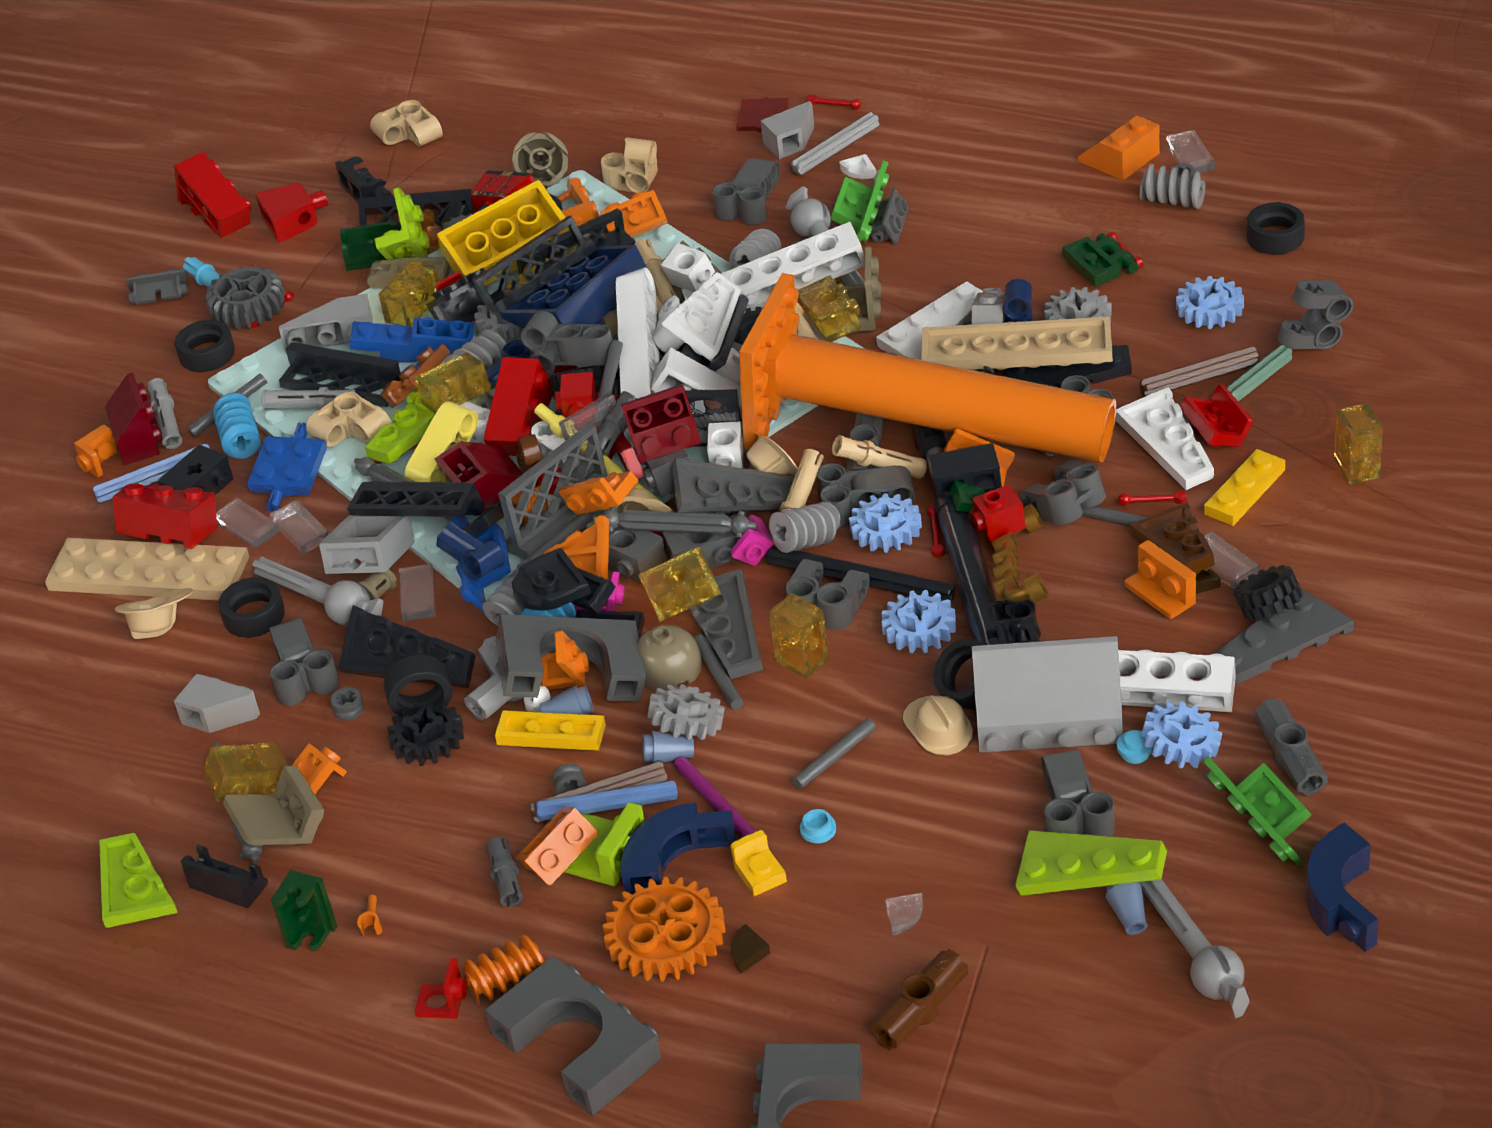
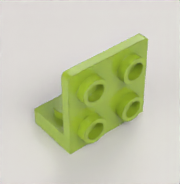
[375,187,430,260]
[564,802,645,887]

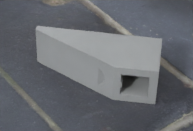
[279,294,373,352]

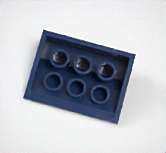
[500,245,648,329]

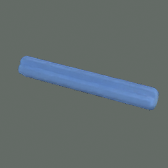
[93,444,210,503]
[536,781,678,821]

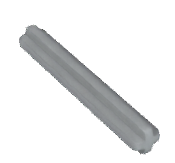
[791,112,879,176]

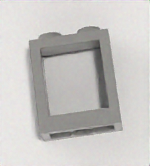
[319,515,415,574]

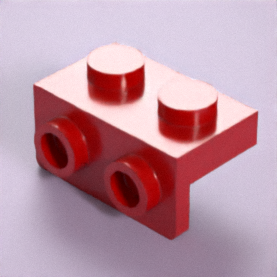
[1180,385,1253,447]

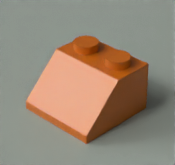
[1078,115,1160,181]

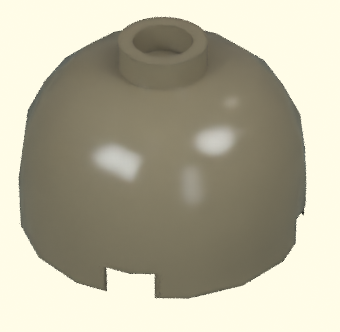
[512,132,569,189]
[637,625,702,691]

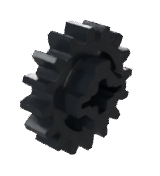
[387,700,464,766]

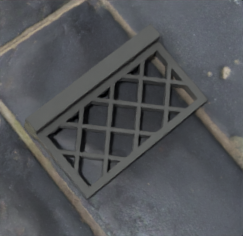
[498,423,607,560]

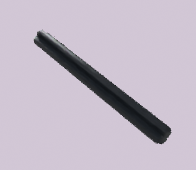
[766,545,955,603]

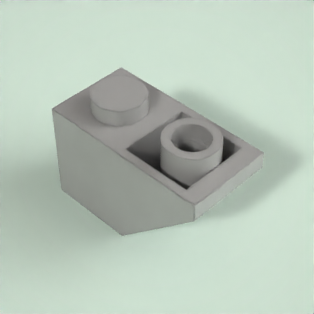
[760,101,815,159]
[972,288,1005,325]
[174,674,260,733]

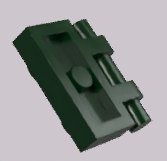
[1062,233,1139,287]

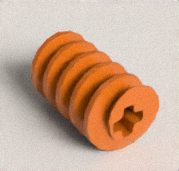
[463,935,545,1007]

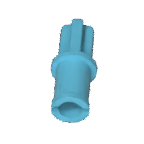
[182,257,219,287]

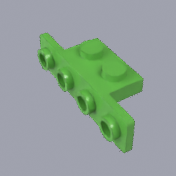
[830,160,889,243]
[1203,756,1311,867]

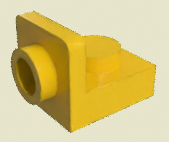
[731,830,787,896]

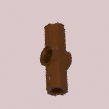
[870,949,968,1050]

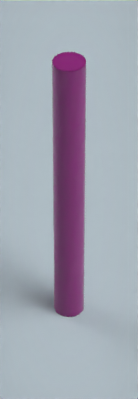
[674,756,756,837]

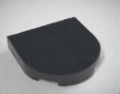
[511,548,591,611]

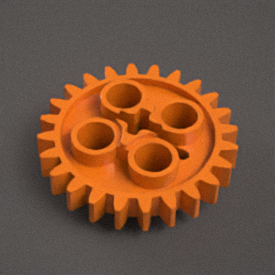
[603,877,726,982]

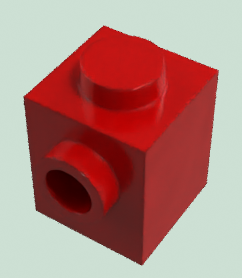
[555,372,597,422]
[971,484,1026,542]

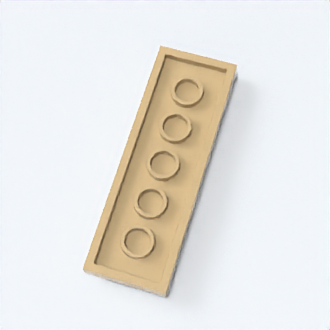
[922,316,1113,371]
[45,538,250,600]

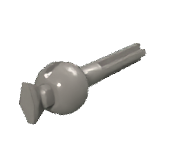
[785,186,865,285]
[252,556,384,626]
[1138,879,1250,1018]

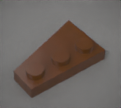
[1130,502,1214,574]

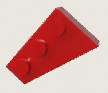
[174,152,251,238]
[483,357,553,456]
[113,483,217,549]

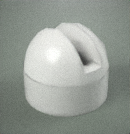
[523,686,551,712]

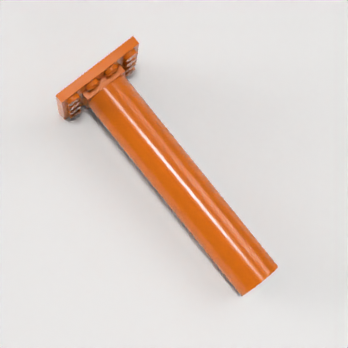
[739,273,1116,463]

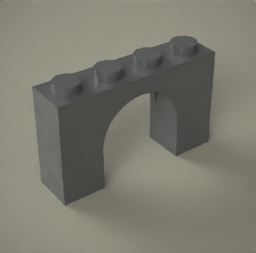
[496,614,646,702]
[485,956,661,1116]
[751,1044,863,1128]

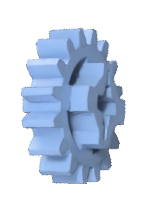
[1176,276,1244,329]
[849,493,922,553]
[881,590,956,653]
[1141,701,1222,768]

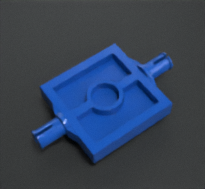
[247,422,327,512]

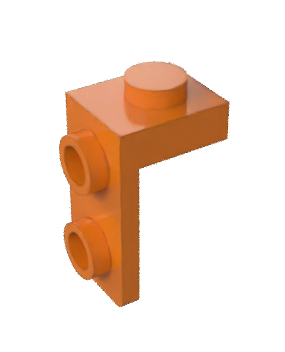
[561,178,599,227]
[541,631,589,691]

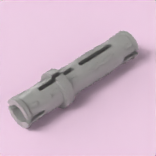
[147,378,182,449]
[261,387,356,410]

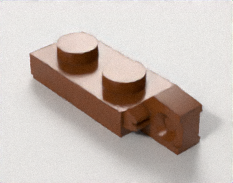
[380,344,450,408]

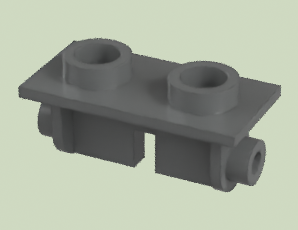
[870,188,908,245]
[125,269,189,305]

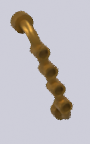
[992,504,1049,603]

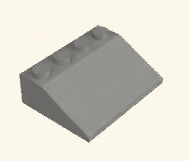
[972,636,1123,753]

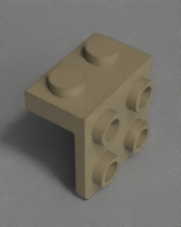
[838,247,881,333]
[223,766,324,846]

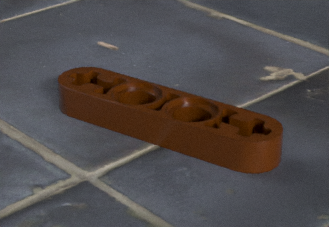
[515,434,542,473]

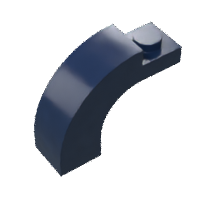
[621,802,736,895]
[1307,822,1378,952]

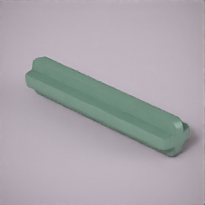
[1227,345,1293,402]

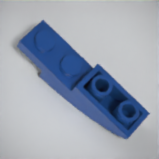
[350,317,474,362]

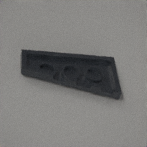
[1004,345,1132,388]
[338,605,476,688]

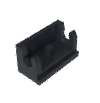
[335,156,392,203]
[928,443,1002,500]
[180,845,268,908]

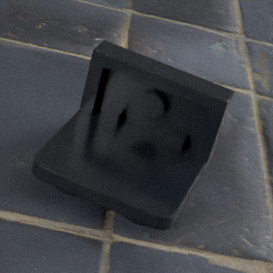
[426,268,493,322]

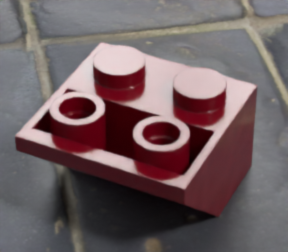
[105,372,162,465]
[621,384,701,463]
[434,441,524,516]

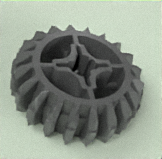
[205,265,285,330]

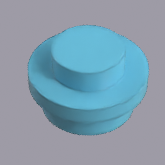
[1117,730,1153,764]
[800,809,836,843]

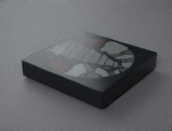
[685,389,743,446]

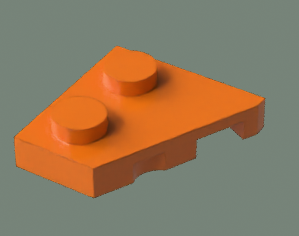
[544,516,609,579]

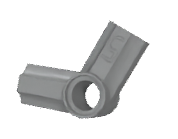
[464,636,524,721]

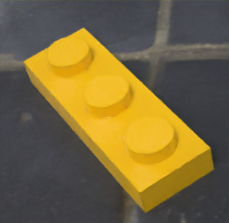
[1204,449,1285,526]
[495,711,606,751]

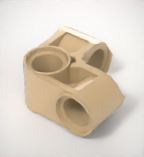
[370,100,443,147]
[601,137,658,193]
[306,392,391,447]

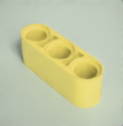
[404,401,479,483]

